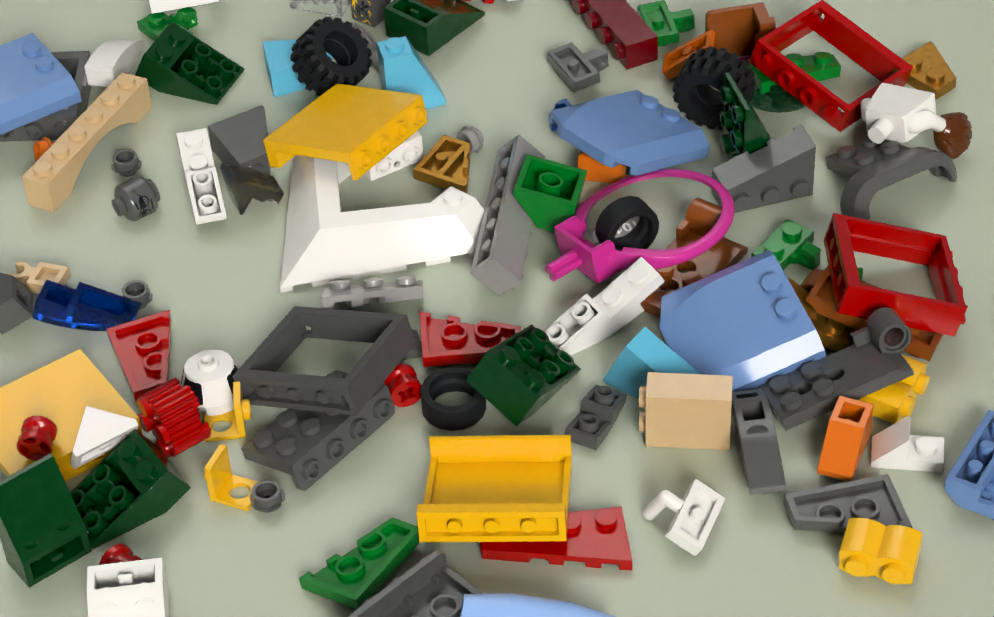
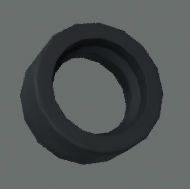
[595,196,659,251]
[420,367,487,431]

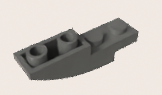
[731,388,786,495]

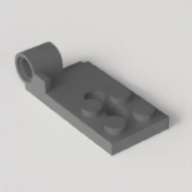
[760,307,914,431]

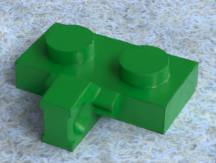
[637,0,695,46]
[137,7,198,41]
[751,219,821,271]

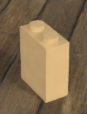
[639,372,733,450]

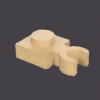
[8,261,71,297]

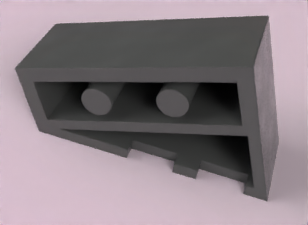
[711,124,816,213]

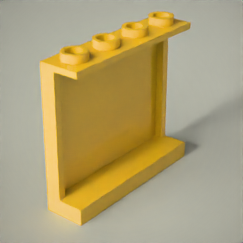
[263,84,428,181]
[0,349,143,482]
[416,435,572,542]

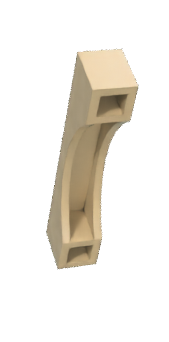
[22,72,152,212]

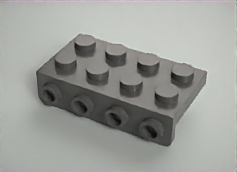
[241,370,395,491]
[347,549,483,617]

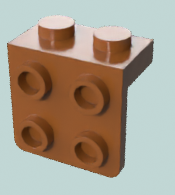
[705,2,776,57]

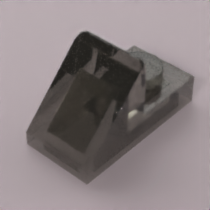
[220,163,284,215]

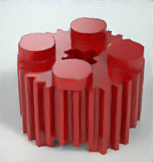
[136,377,211,458]

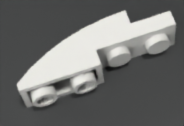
[176,128,227,225]
[544,257,665,356]

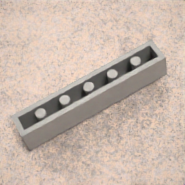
[470,135,545,296]

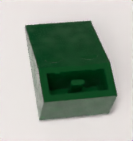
[384,0,485,56]
[135,22,245,105]
[719,72,772,160]
[466,324,581,427]
[70,429,191,549]
[0,453,92,588]

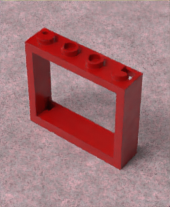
[749,0,913,132]
[824,213,968,336]

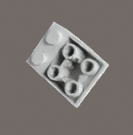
[87,557,169,617]

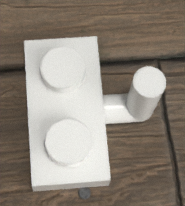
[642,479,726,556]

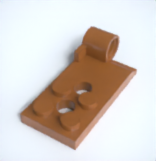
[640,198,748,318]
[800,266,944,362]

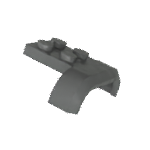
[825,136,957,220]

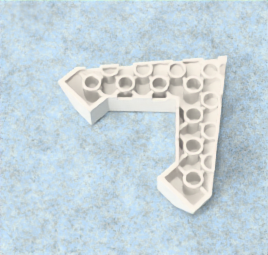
[280,155,484,293]

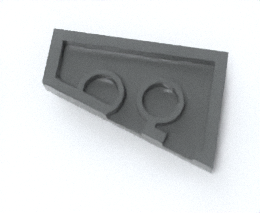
[783,474,912,533]

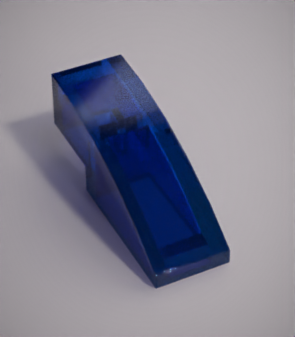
[32,280,141,331]

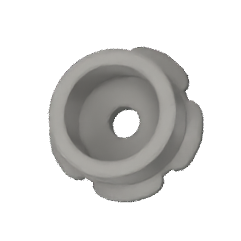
[456,126,484,153]

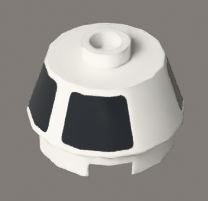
[180,349,239,416]

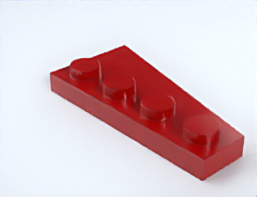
[480,506,632,571]

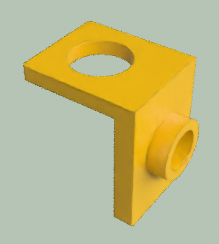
[204,381,251,442]
[204,444,258,511]

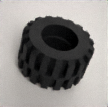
[290,17,372,96]
[672,47,756,130]

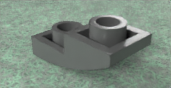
[565,385,627,450]

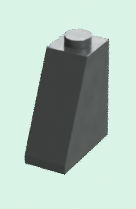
[208,105,271,188]

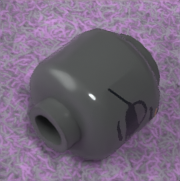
[111,176,160,221]

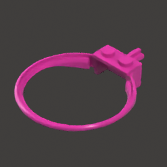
[544,169,735,284]

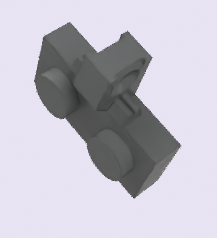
[547,42,609,92]

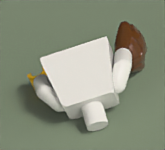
[860,83,972,159]

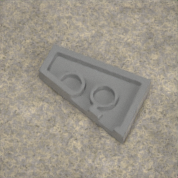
[322,276,423,309]

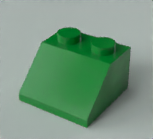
[513,154,587,234]

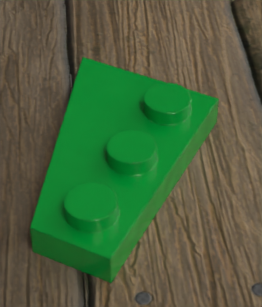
[747,52,841,94]
[298,518,420,609]

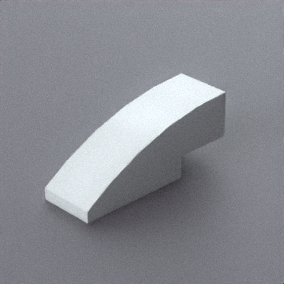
[84,38,144,87]

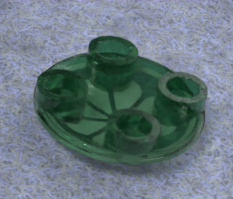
[750,85,805,113]

